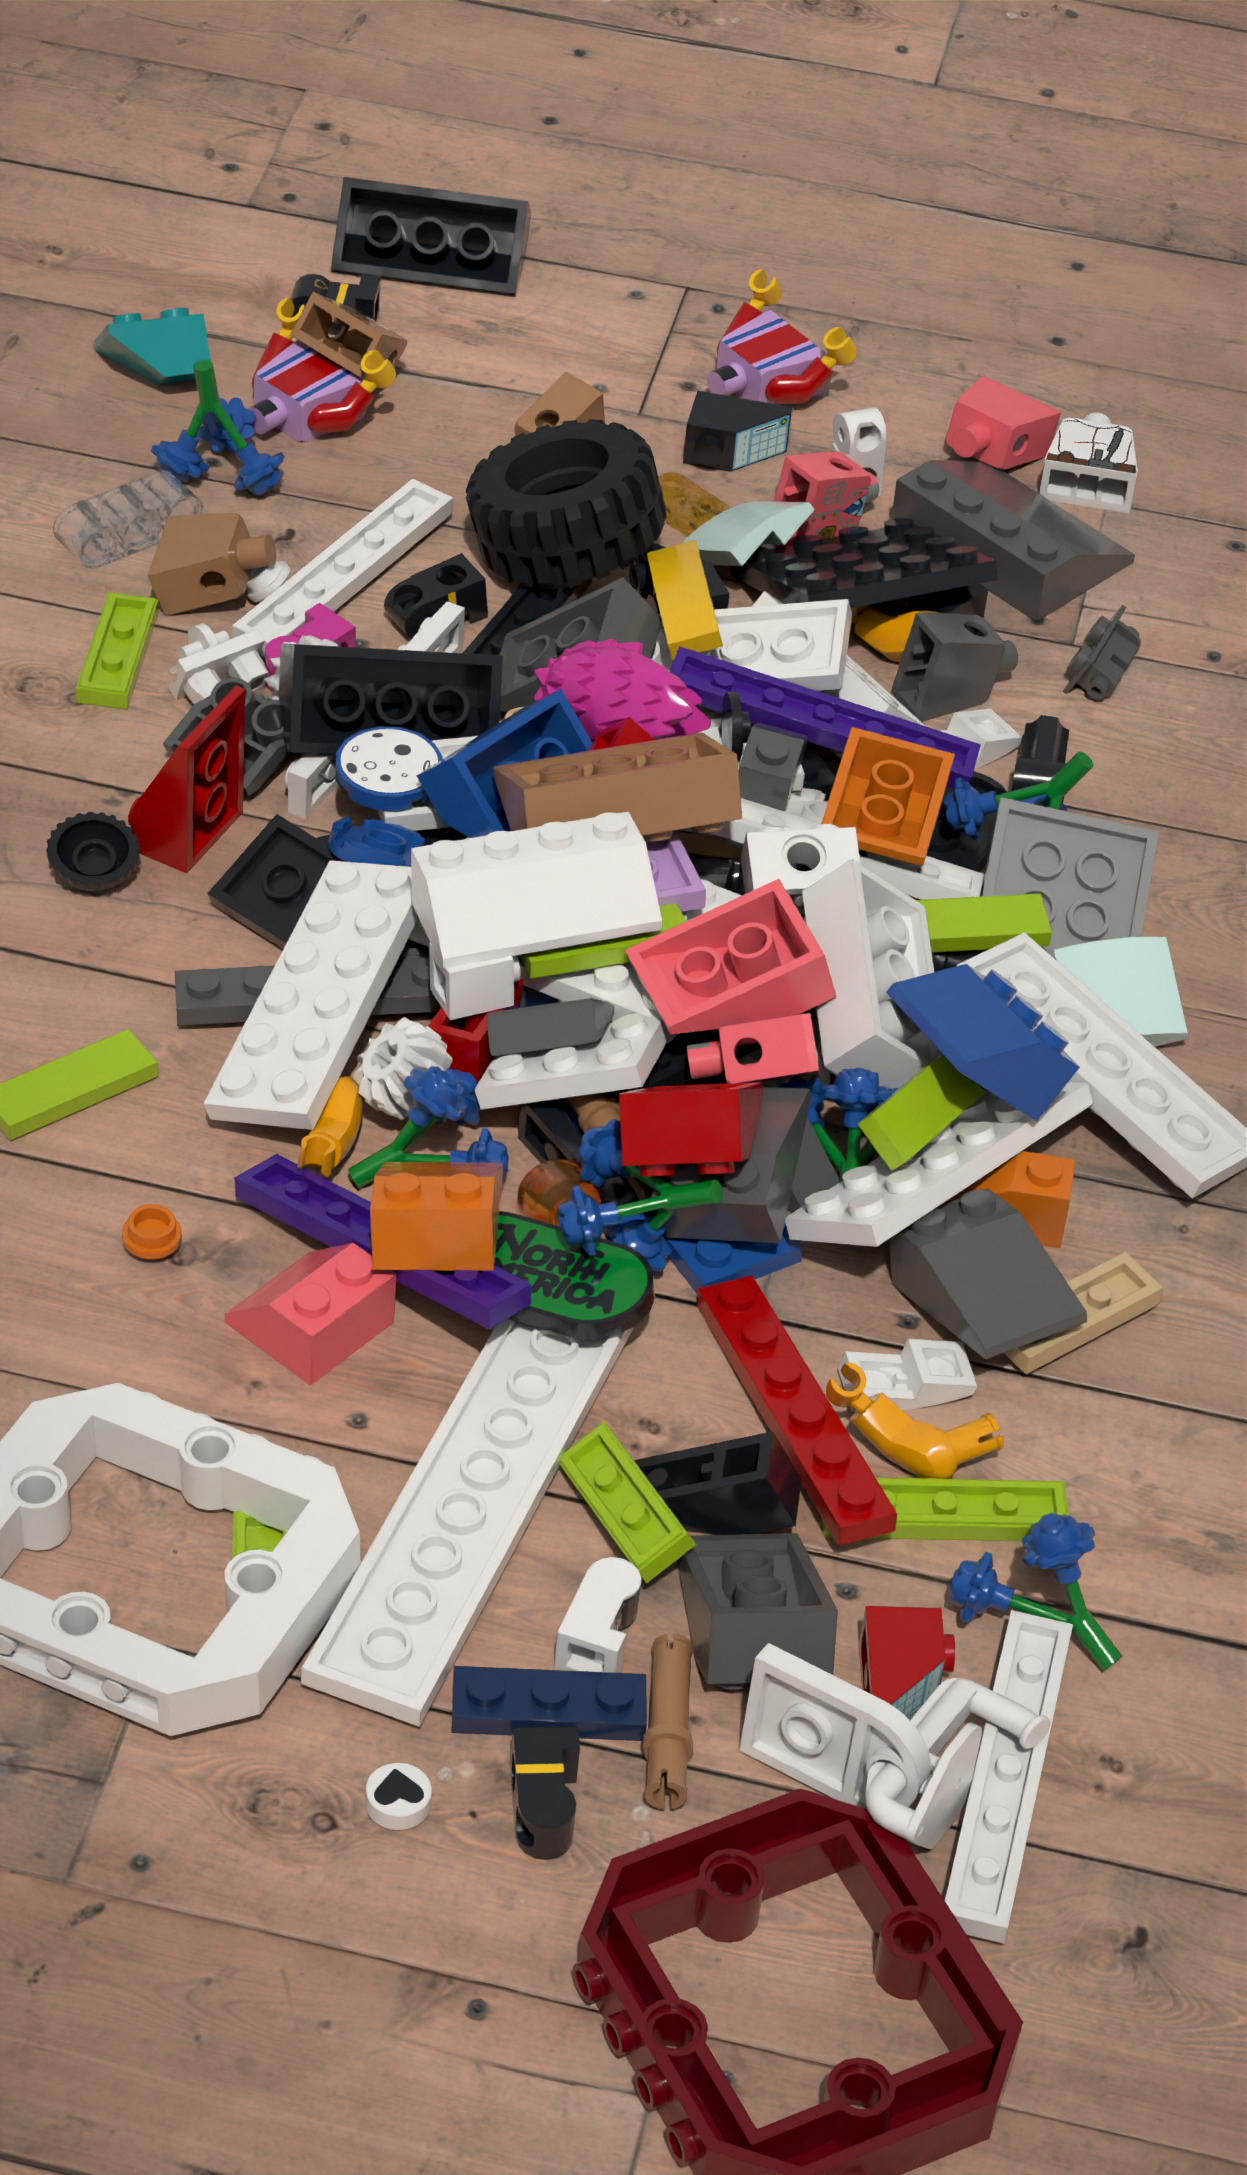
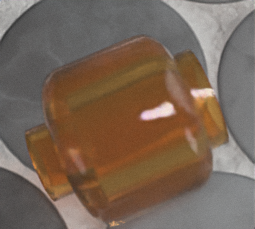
[517,1159,601,1226]

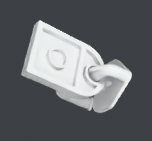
[739,1643,1050,1849]

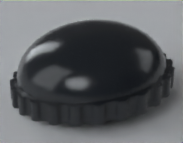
[46,812,141,891]

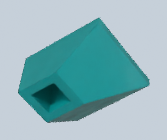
[94,308,211,385]

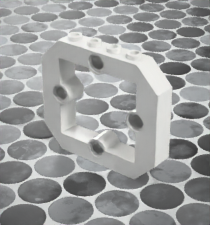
[0,1383,361,1736]

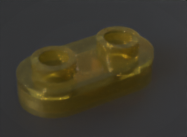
[658,472,730,537]

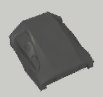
[163,677,294,795]

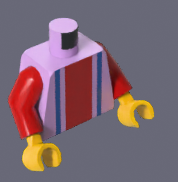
[707,269,857,405]
[248,298,396,442]

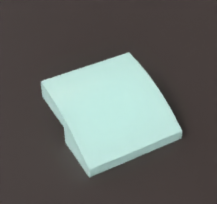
[682,501,815,566]
[1054,937,1189,1047]

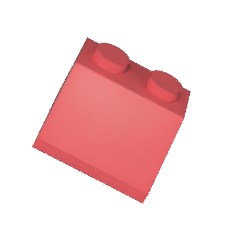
[224,1243,397,1386]

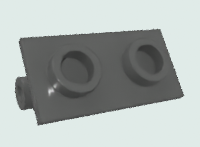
[1063,605,1141,700]

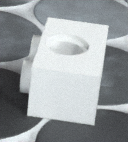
[741,824,861,914]

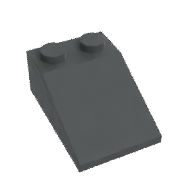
[500,577,662,711]
[652,1084,812,1243]
[889,1188,1087,1359]
[677,1533,838,1690]

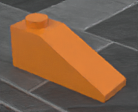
[941,1151,1075,1248]

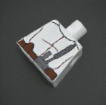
[1039,413,1138,514]

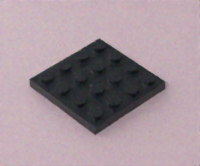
[731,518,998,608]

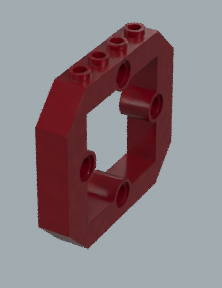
[573,1788,1023,2175]

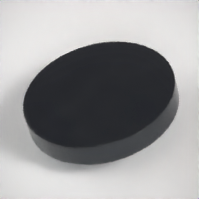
[722,691,751,763]

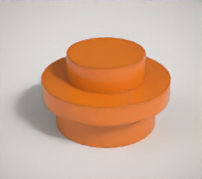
[122,1204,182,1259]

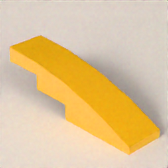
[647,540,723,660]

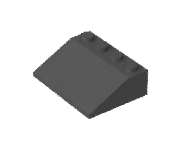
[891,460,1135,622]

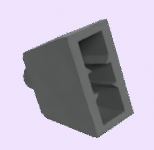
[891,612,1018,722]

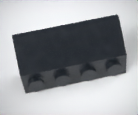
[331,177,531,295]
[278,643,503,754]

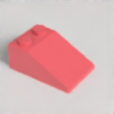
[625,879,837,1035]

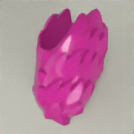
[534,638,711,743]

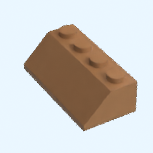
[493,733,743,841]

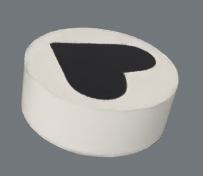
[365,1763,432,1830]

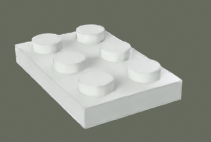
[474,1013,671,1110]

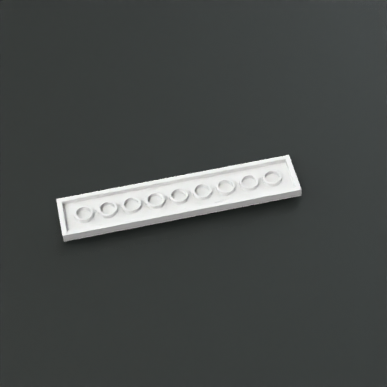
[301,1278,654,1727]

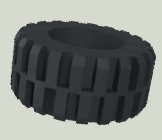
[466,419,667,589]

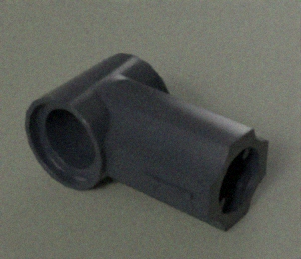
[1011,715,1070,803]

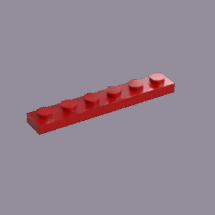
[696,1275,897,1546]

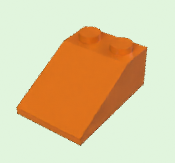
[821,727,955,866]
[370,1162,503,1271]

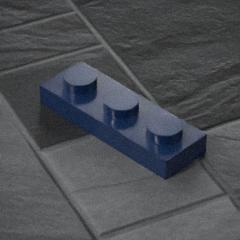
[451,1666,647,1741]

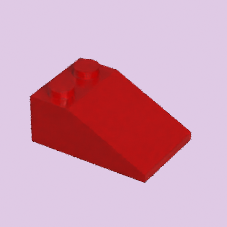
[128,686,245,873]
[619,1082,764,1176]

